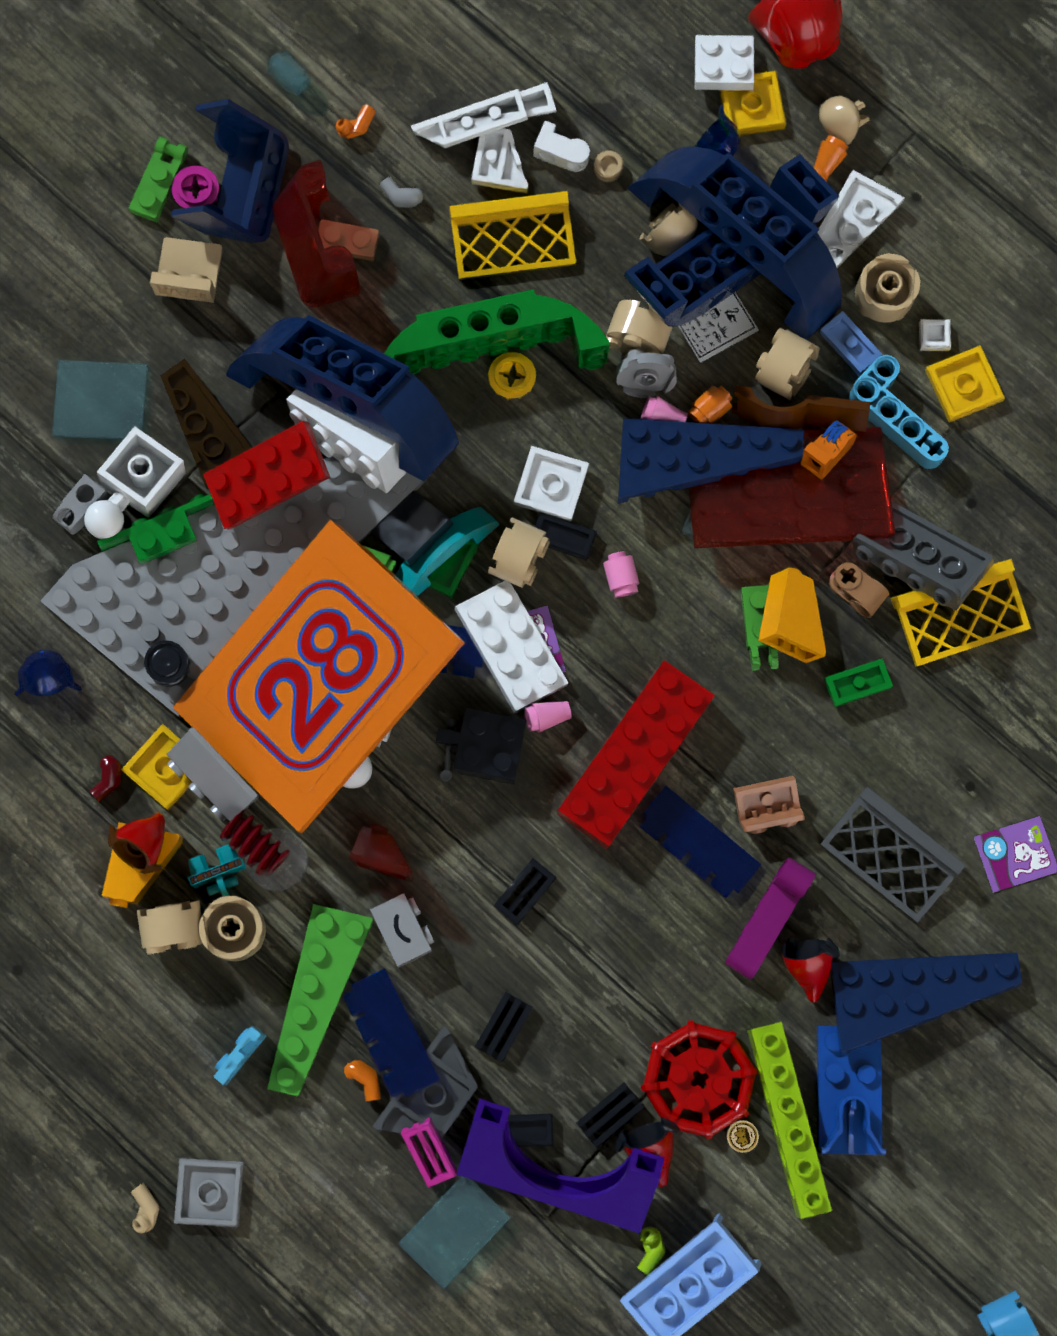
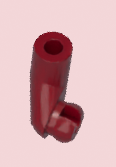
[89,755,122,802]

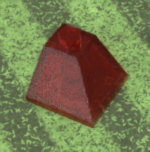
[349,823,414,883]

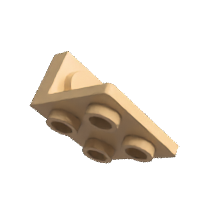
[150,237,223,303]

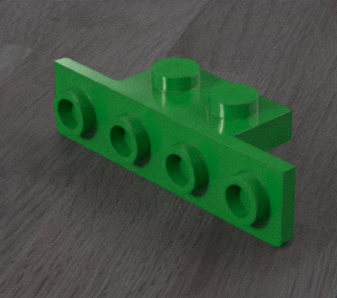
[97,494,215,565]

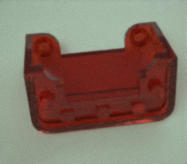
[272,160,361,307]

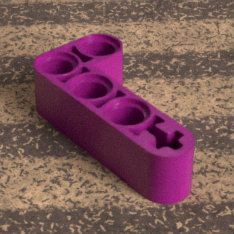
[724,857,816,980]

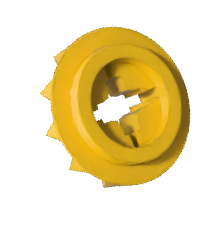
[488,352,536,400]

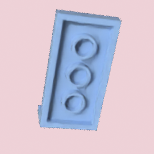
[620,1213,762,1336]

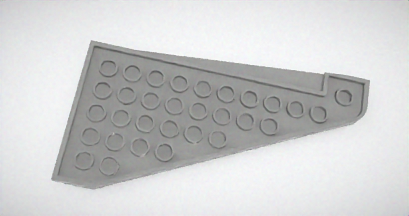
[41,456,427,718]

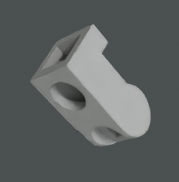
[53,474,112,534]

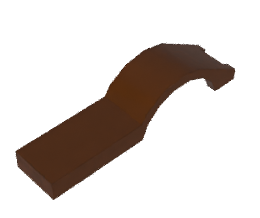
[732,386,870,432]

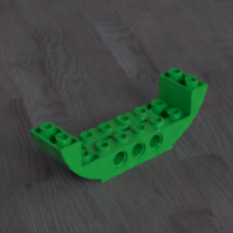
[384,289,610,374]

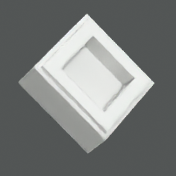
[919,319,951,351]

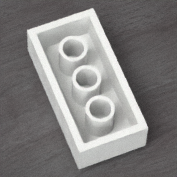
[286,389,407,494]

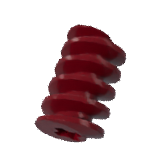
[220,810,291,877]

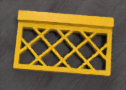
[449,191,576,280]
[891,559,1031,667]

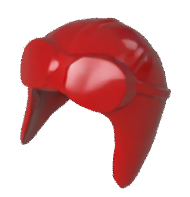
[748,0,842,69]

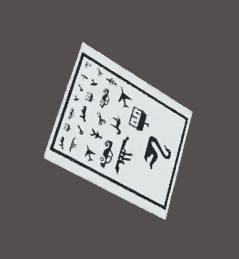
[678,292,759,363]

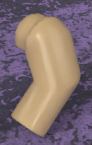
[131,1183,159,1233]

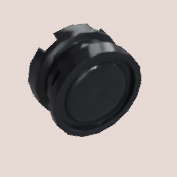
[144,640,191,687]

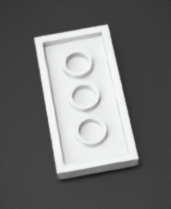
[454,581,568,714]

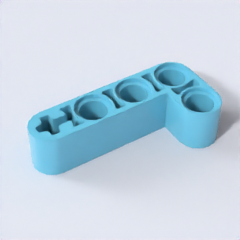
[849,355,949,469]

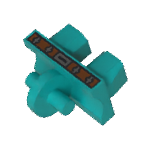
[188,844,247,897]

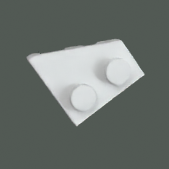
[471,128,528,193]

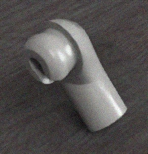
[380,177,423,207]

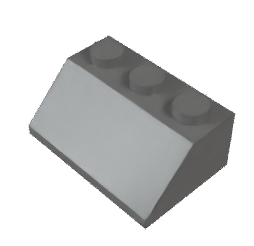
[167,727,259,822]

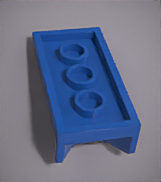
[817,1026,886,1155]

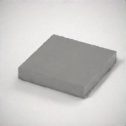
[174,1158,244,1227]

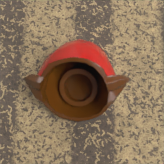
[108,812,165,874]

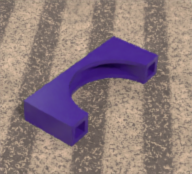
[456,1099,664,1233]

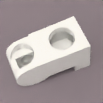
[533,121,590,172]

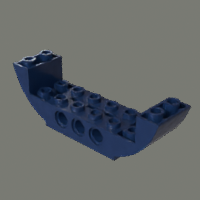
[627,147,842,340]
[226,315,459,481]

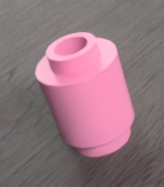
[603,551,640,598]

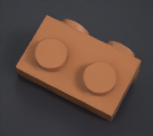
[733,776,805,834]

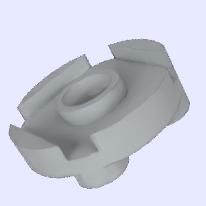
[616,349,677,398]

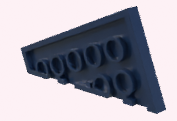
[618,419,804,504]
[831,953,1022,1057]

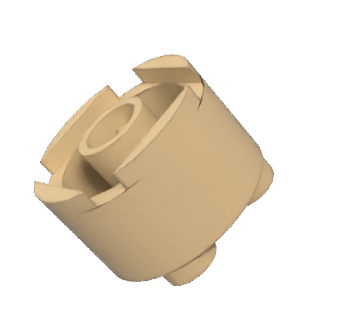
[855,254,920,323]
[606,300,672,359]
[755,328,820,400]
[488,517,550,588]
[199,896,266,961]
[137,900,202,954]

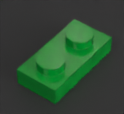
[824,658,893,708]

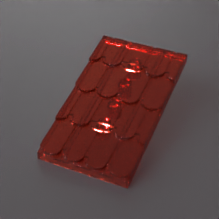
[689,427,896,548]

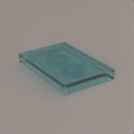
[398,1176,511,1289]

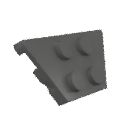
[372,1026,478,1139]

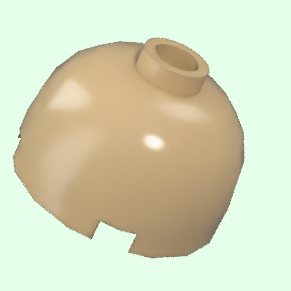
[639,203,698,256]

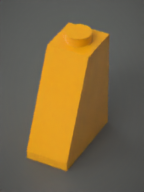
[758,568,826,663]
[102,822,184,908]

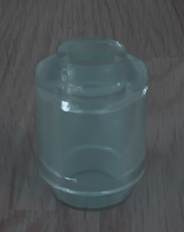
[268,51,311,96]

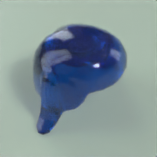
[695,104,741,156]
[14,649,82,696]

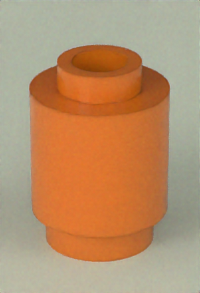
[688,385,733,424]

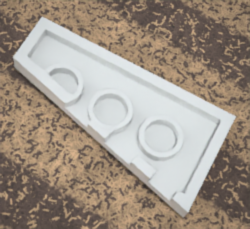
[818,170,904,268]

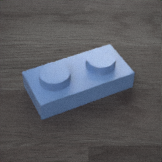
[819,311,882,376]

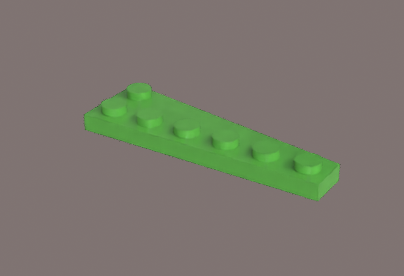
[267,904,374,1096]

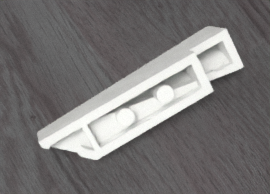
[411,82,557,148]

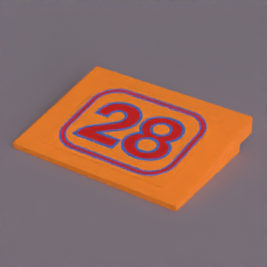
[172,520,465,833]

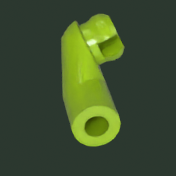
[637,1227,665,1275]

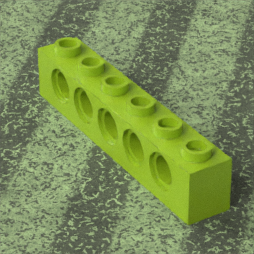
[747,1022,832,1219]

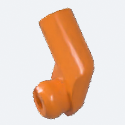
[335,105,376,139]
[344,1060,381,1101]

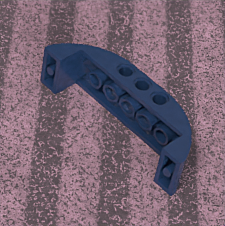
[624,154,840,327]

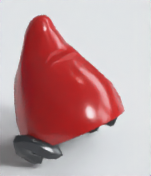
[779,936,840,1003]
[615,1117,681,1188]

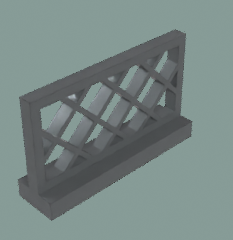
[820,787,966,923]

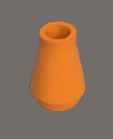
[814,136,848,181]

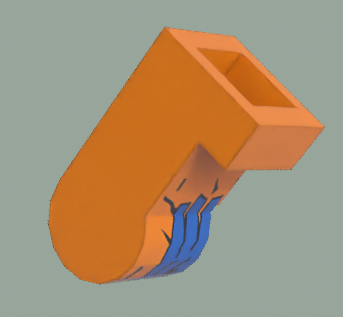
[801,420,857,480]

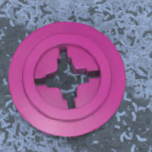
[172,166,220,208]

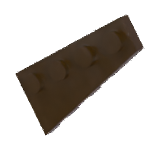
[160,358,252,489]

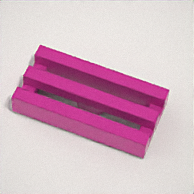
[401,1117,457,1188]

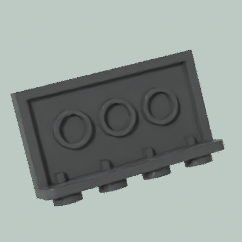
[853,501,994,610]

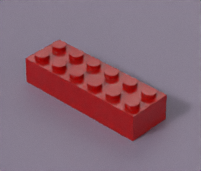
[557,660,715,850]

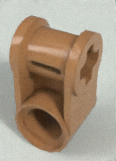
[829,562,889,618]

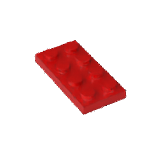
[203,421,330,530]

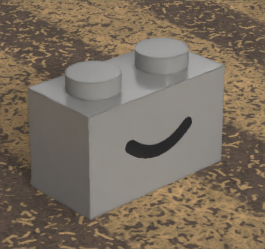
[370,893,434,968]

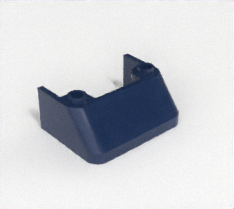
[171,99,289,243]

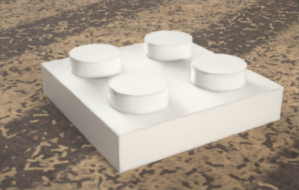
[695,35,754,90]
[514,446,589,522]

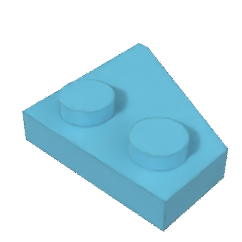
[214,1026,267,1085]

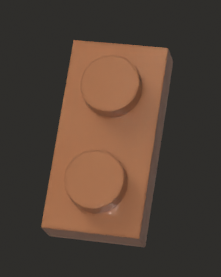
[315,219,379,262]

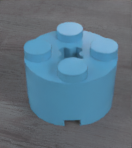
[977,1290,1040,1336]

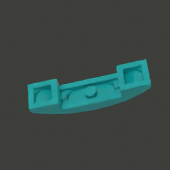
[395,507,499,596]

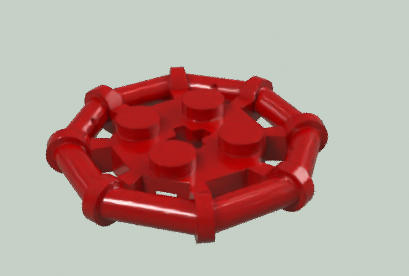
[641,1020,759,1140]

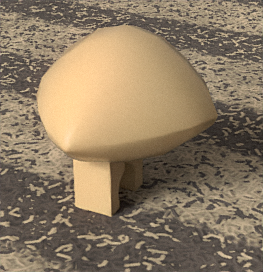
[819,96,869,144]

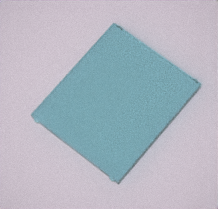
[52,360,149,440]

